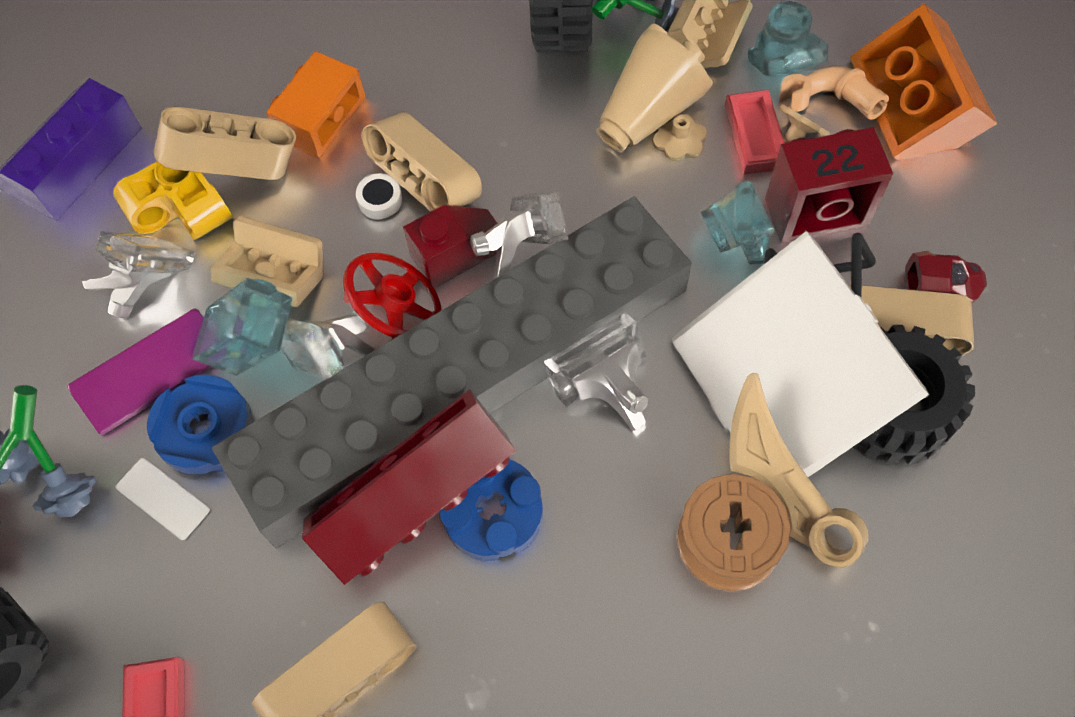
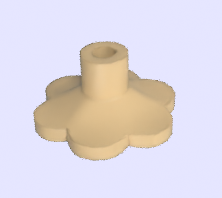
[779,104,830,142]
[652,114,707,161]

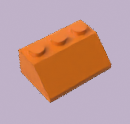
[850,3,998,160]

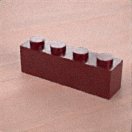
[302,389,516,585]

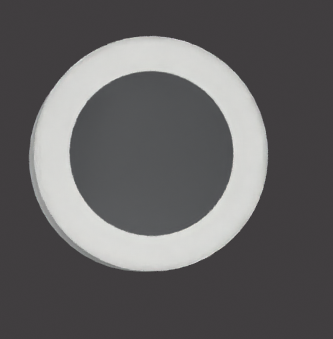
[356,173,402,219]

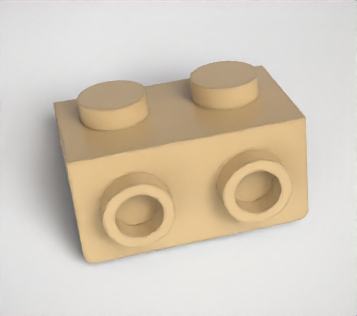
[668,0,753,68]
[210,216,323,307]

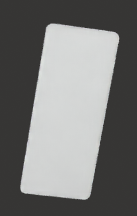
[115,458,210,541]

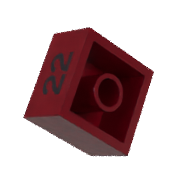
[765,127,894,243]

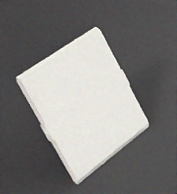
[672,231,929,477]

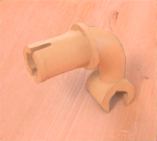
[779,65,889,120]

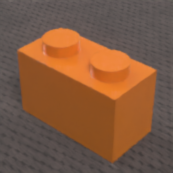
[266,51,366,159]

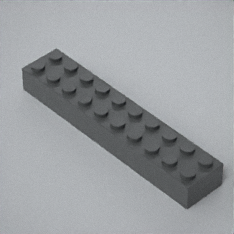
[211,196,692,548]

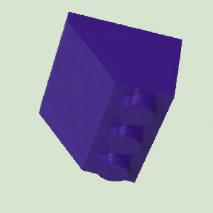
[0,78,142,221]

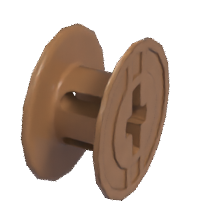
[677,474,791,592]

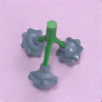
[0,385,97,525]

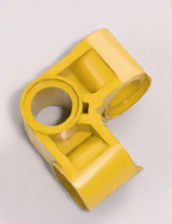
[113,161,234,241]

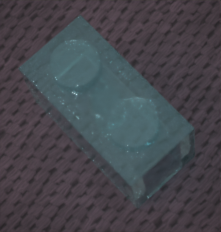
[192,278,293,376]

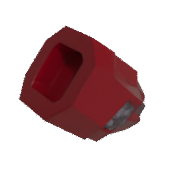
[904,251,987,304]

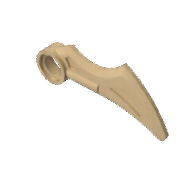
[729,373,869,567]

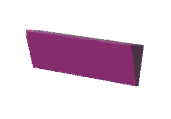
[67,308,230,436]

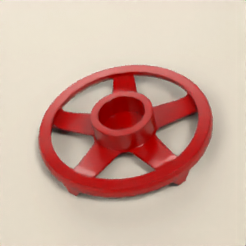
[343,253,442,340]

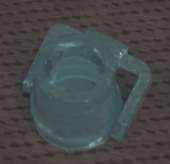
[748,1,828,76]
[700,180,775,265]

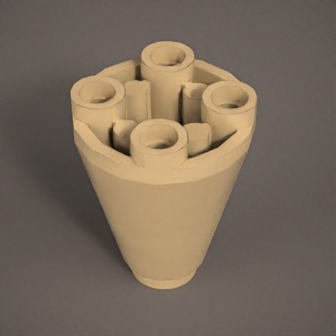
[596,24,713,153]

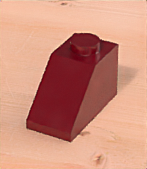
[403,205,498,288]

